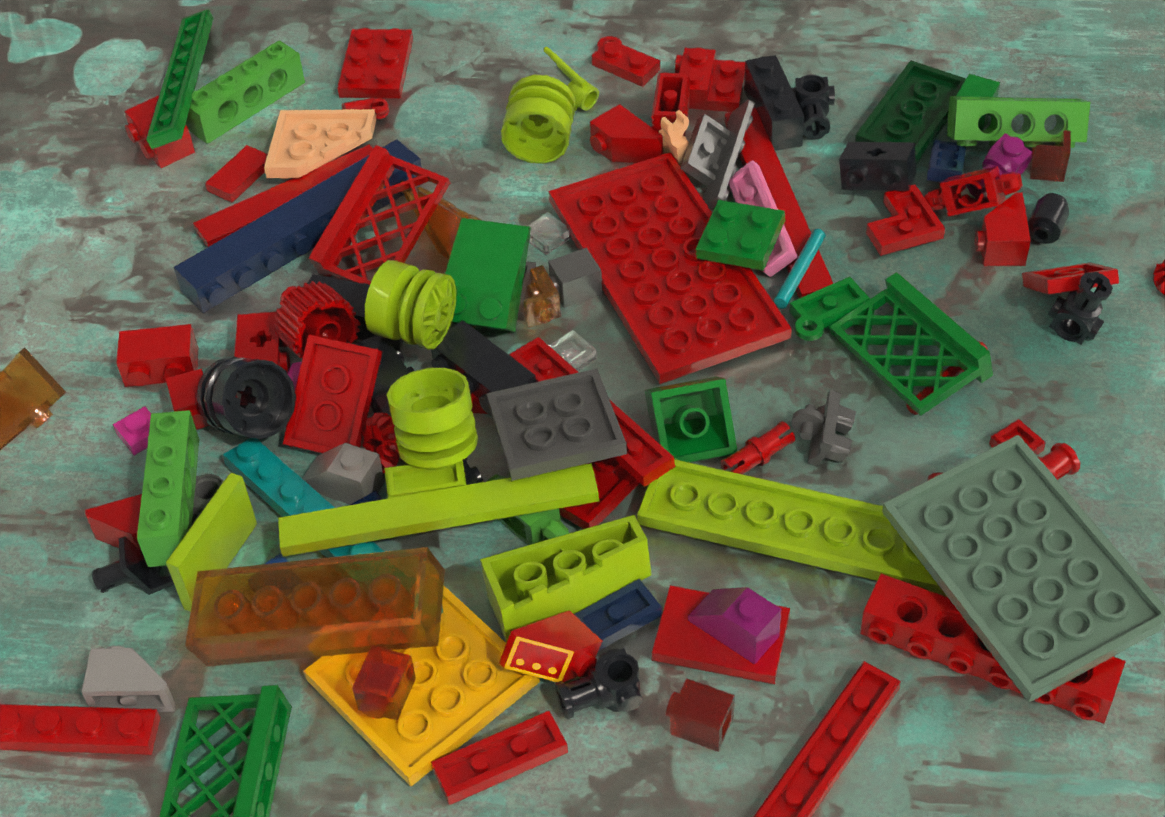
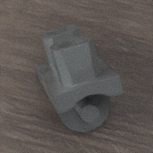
[791,390,856,466]

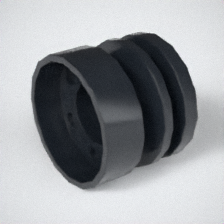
[196,356,296,439]

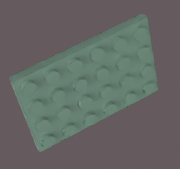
[882,435,1165,703]

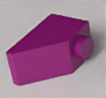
[688,587,781,664]

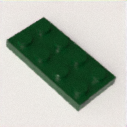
[855,60,966,163]

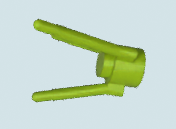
[543,47,599,111]

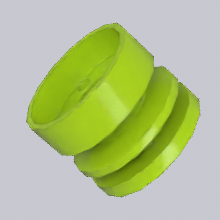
[501,75,576,164]
[365,260,457,350]
[387,368,478,468]

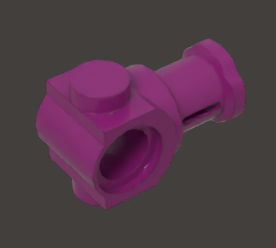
[966,133,1033,199]

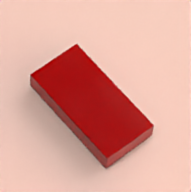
[205,145,268,203]

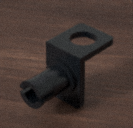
[92,536,174,595]

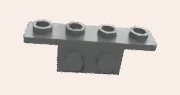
[680,99,754,210]

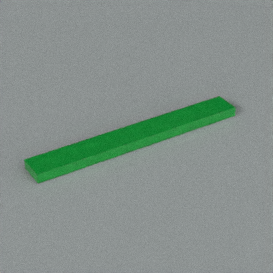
[146,9,214,149]

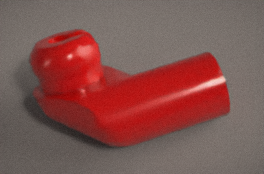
[342,98,389,121]

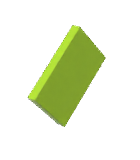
[166,473,257,614]

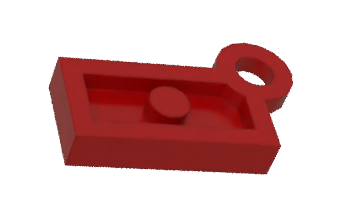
[592,36,660,87]

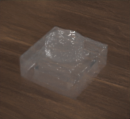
[528,212,571,255]
[549,330,597,371]

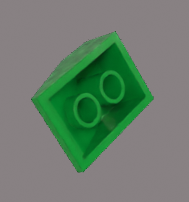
[445,218,531,333]

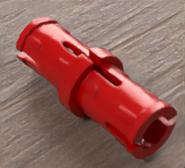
[720,421,795,474]

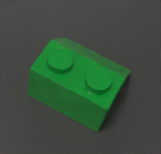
[644,376,738,462]

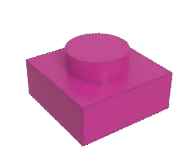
[113,406,151,455]

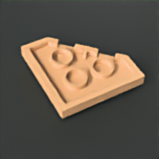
[264,109,376,179]

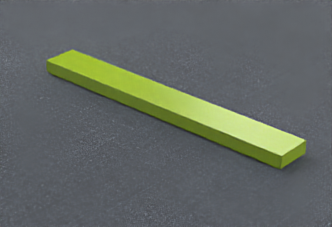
[278,463,599,557]

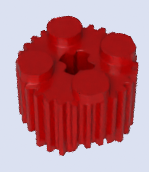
[274,281,361,359]

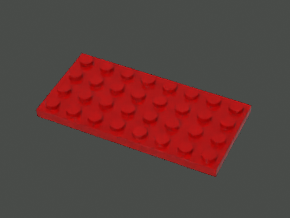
[548,152,792,384]

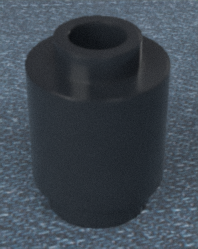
[1028,193,1069,244]

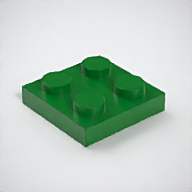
[696,200,785,271]

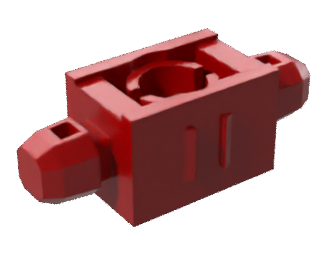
[924,166,1023,217]

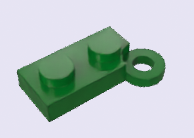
[789,277,870,341]

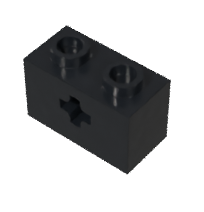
[839,142,916,191]

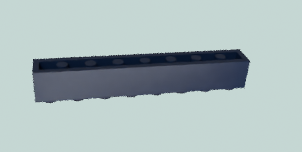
[174,139,422,313]

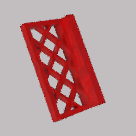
[308,145,450,285]

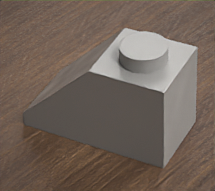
[302,443,385,505]
[82,646,176,712]

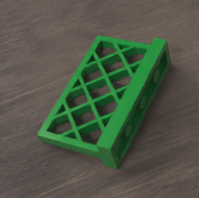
[829,272,993,416]
[159,685,292,817]

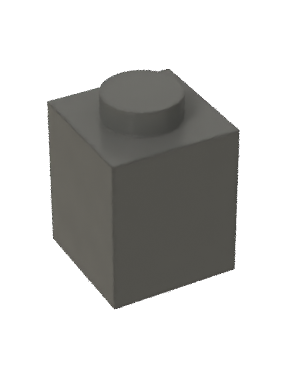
[546,248,602,308]

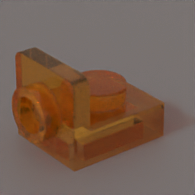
[524,265,561,327]

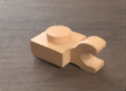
[658,110,689,166]

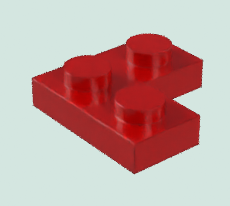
[866,184,945,256]

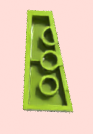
[480,515,652,643]

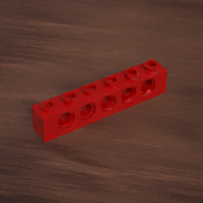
[860,574,1126,724]

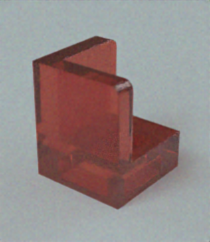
[1030,130,1071,182]

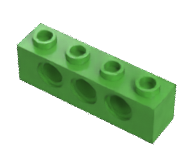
[186,40,305,144]
[947,96,1090,148]
[137,410,200,567]

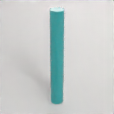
[773,229,826,309]

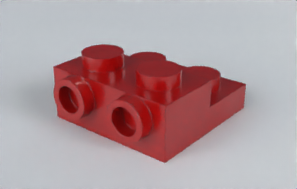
[675,47,745,112]

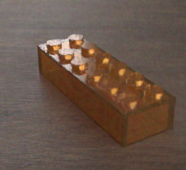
[185,547,445,667]

